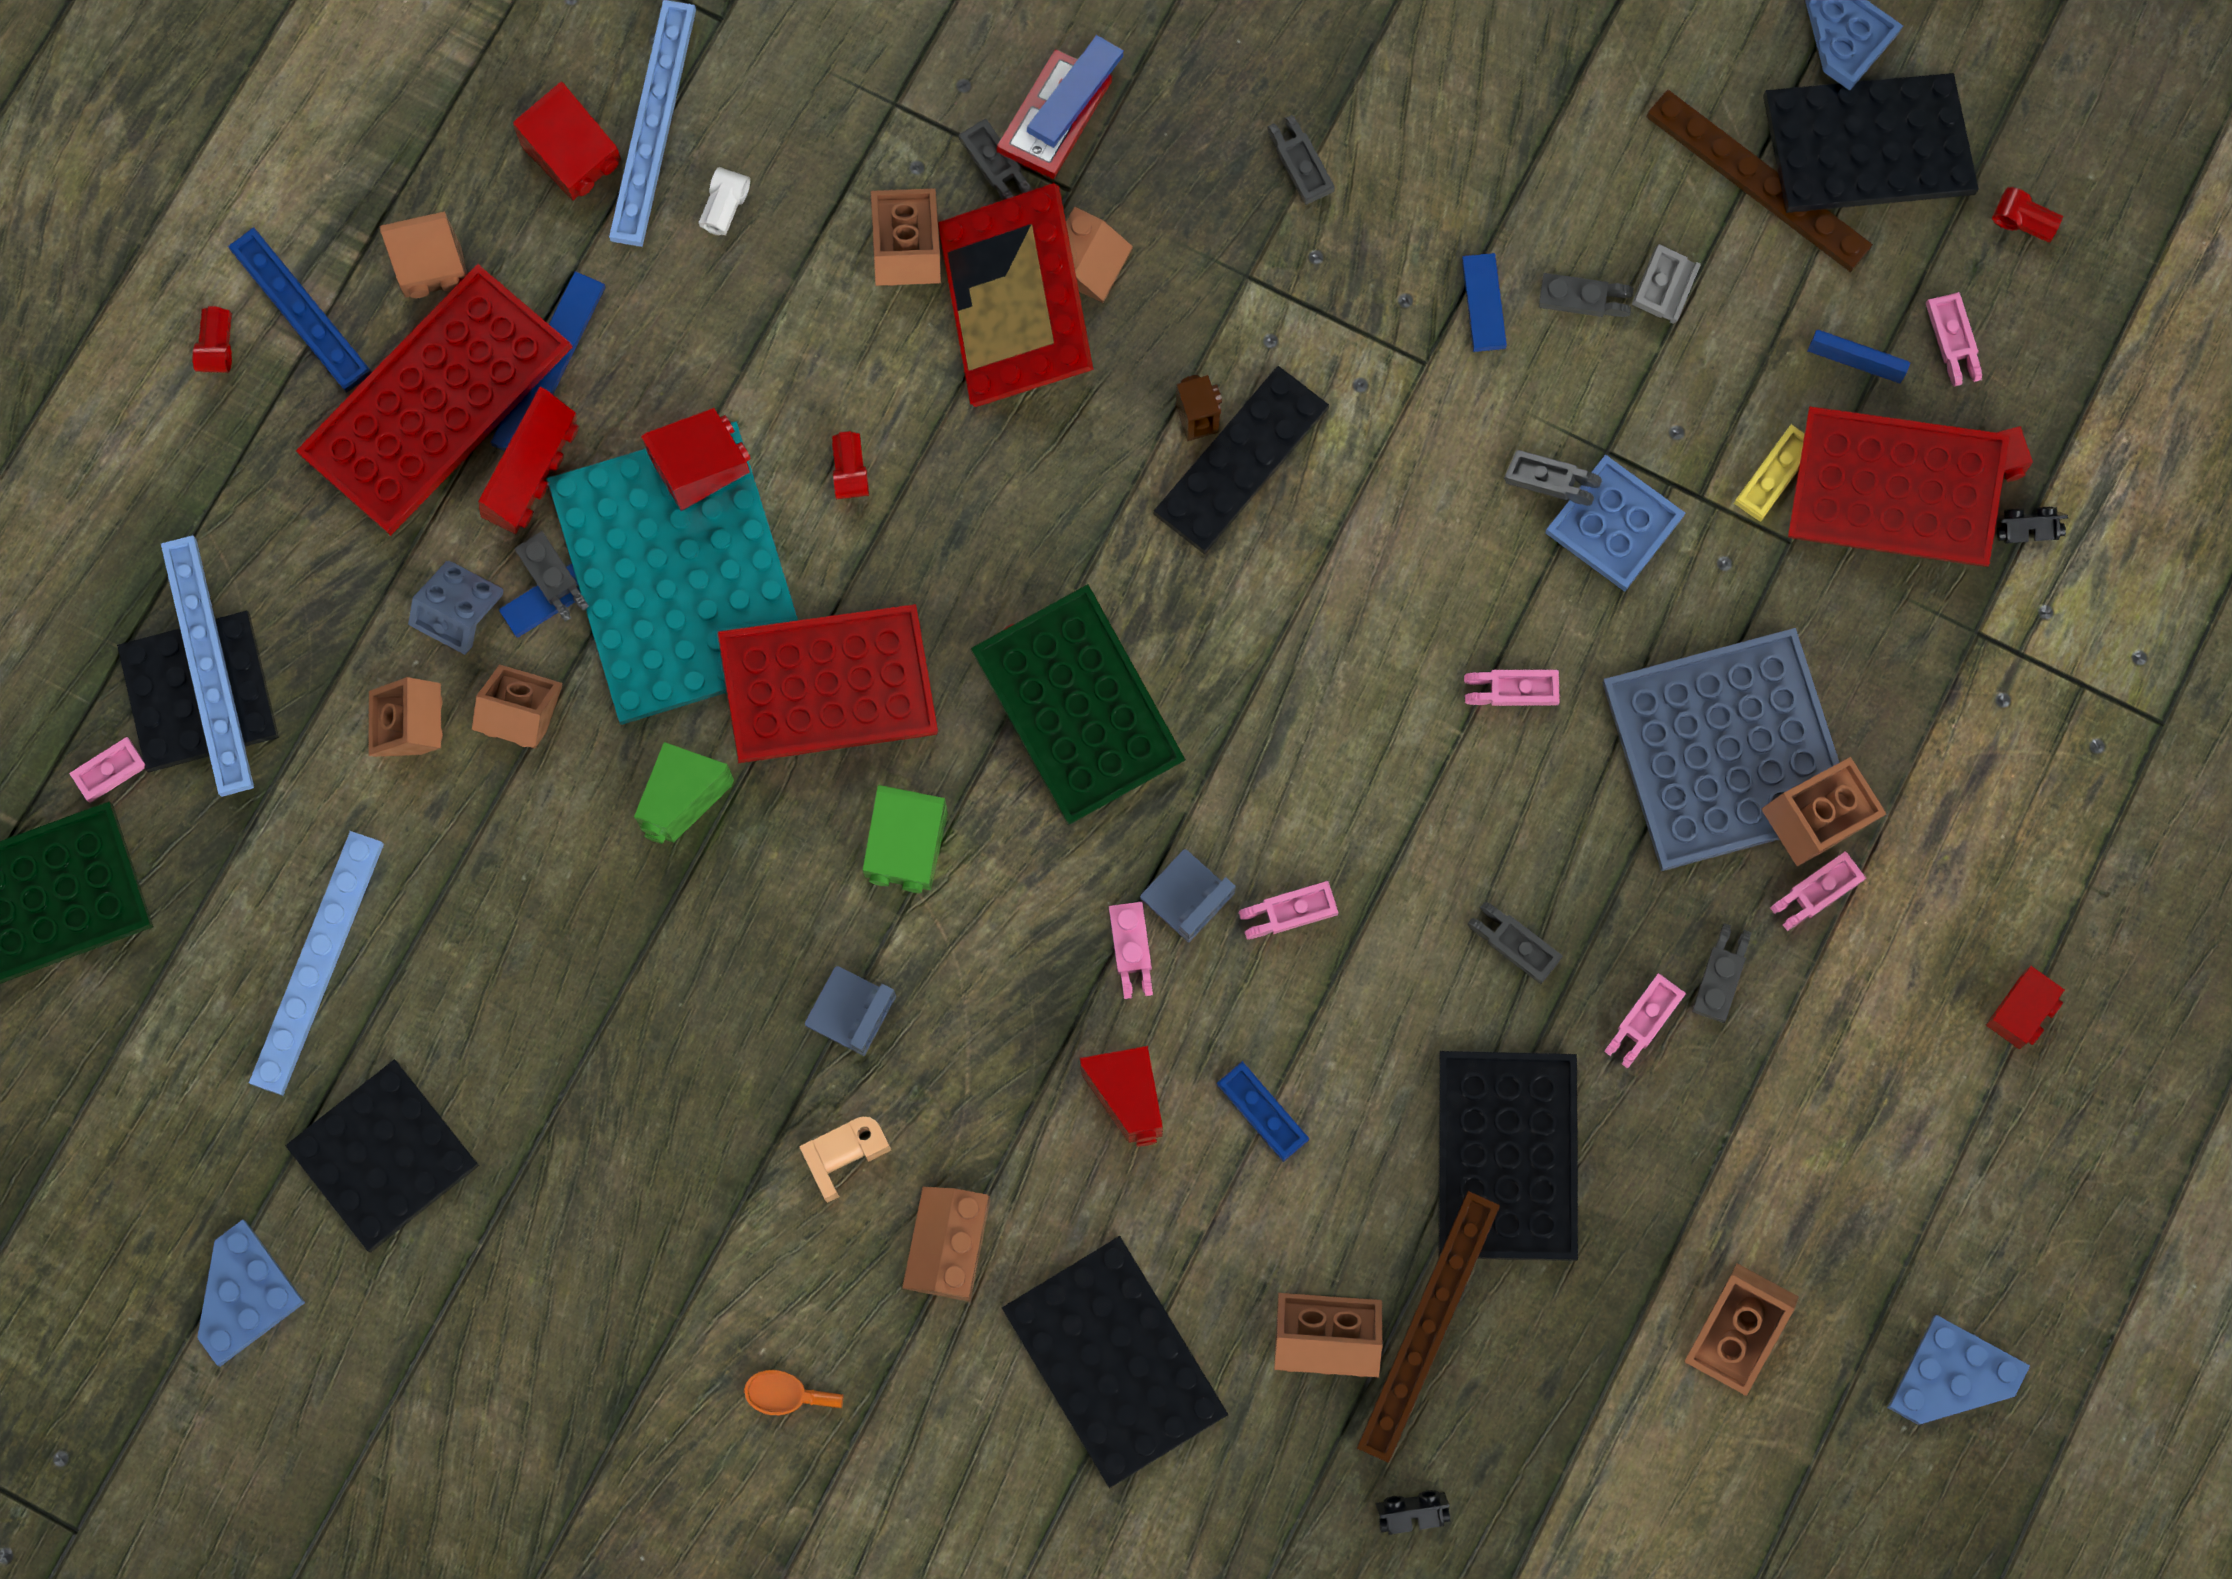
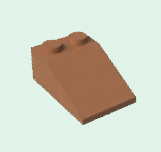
[871,189,941,286]
[380,211,467,298]
[1761,757,1886,866]
[1684,1263,1799,1396]

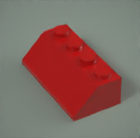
[478,387,579,535]

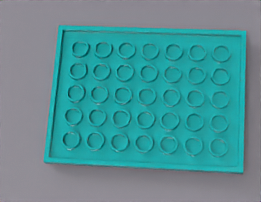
[547,421,798,725]

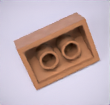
[902,1187,990,1302]
[1274,1293,1382,1377]

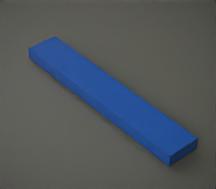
[228,227,372,393]
[491,272,605,451]

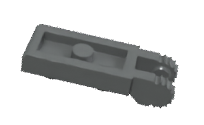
[1267,115,1335,205]
[958,118,1032,200]
[1539,273,1634,317]
[1504,450,1602,506]
[514,531,589,622]
[1468,902,1563,984]
[1692,923,1752,1023]

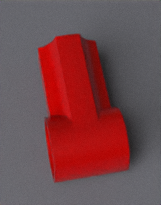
[1992,187,2063,243]
[192,306,232,373]
[832,431,869,500]

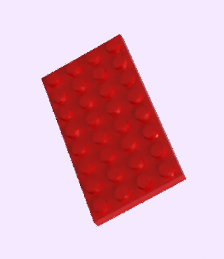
[296,264,573,536]

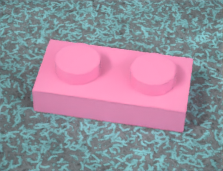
[69,737,145,803]

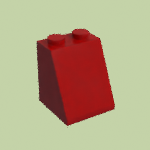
[512,81,621,201]
[641,408,751,511]
[1080,1046,1163,1147]

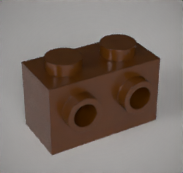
[1176,375,1222,442]

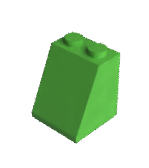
[634,742,734,844]
[863,785,948,893]

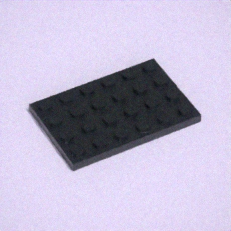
[1763,73,1979,213]
[1438,1051,1578,1261]
[1001,1236,1229,1489]

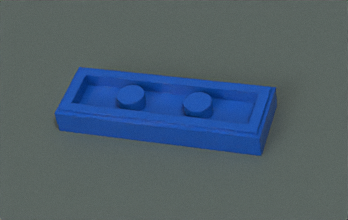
[1462,253,1507,352]
[1807,330,1910,384]
[499,564,581,638]
[1216,1061,1309,1162]

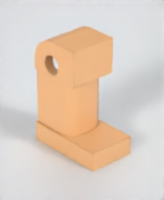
[799,1116,891,1203]

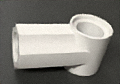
[699,167,750,236]

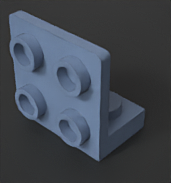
[408,561,503,655]
[1140,849,1236,943]
[805,966,896,1056]

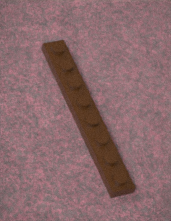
[1646,89,1873,272]
[1356,1191,1500,1463]

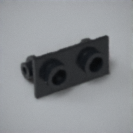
[1997,507,2068,544]
[1375,1490,1450,1535]

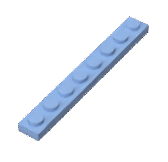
[609,0,696,247]
[161,535,254,797]
[249,831,384,1096]

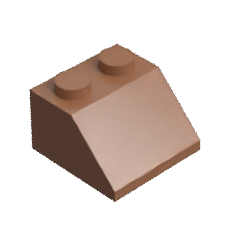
[1066,207,1133,303]
[472,664,562,748]
[369,677,443,757]

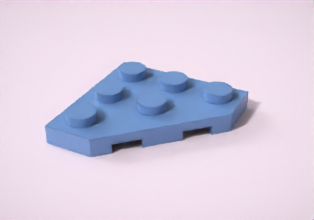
[1805,0,1903,90]
[197,1220,305,1366]
[1887,1315,2030,1425]

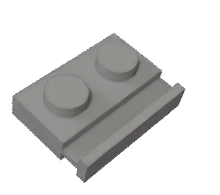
[1632,244,1701,324]

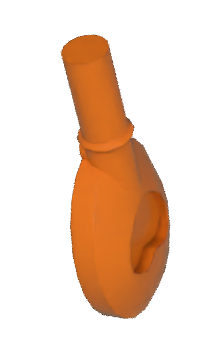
[744,1370,844,1415]

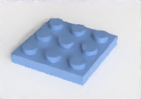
[1545,455,1685,592]

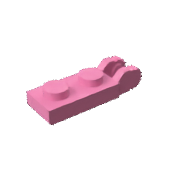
[1926,292,1982,387]
[1464,670,1560,706]
[1770,851,1866,931]
[1238,881,1338,939]
[1109,902,1153,999]
[1604,973,1686,1068]

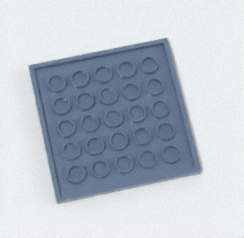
[1602,628,1839,871]

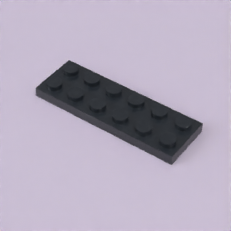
[1154,366,1329,555]

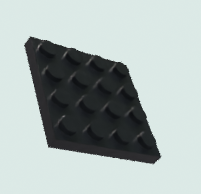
[117,610,279,773]
[285,1059,480,1253]

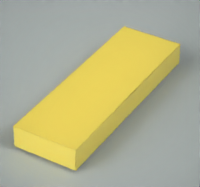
[1734,424,1805,522]

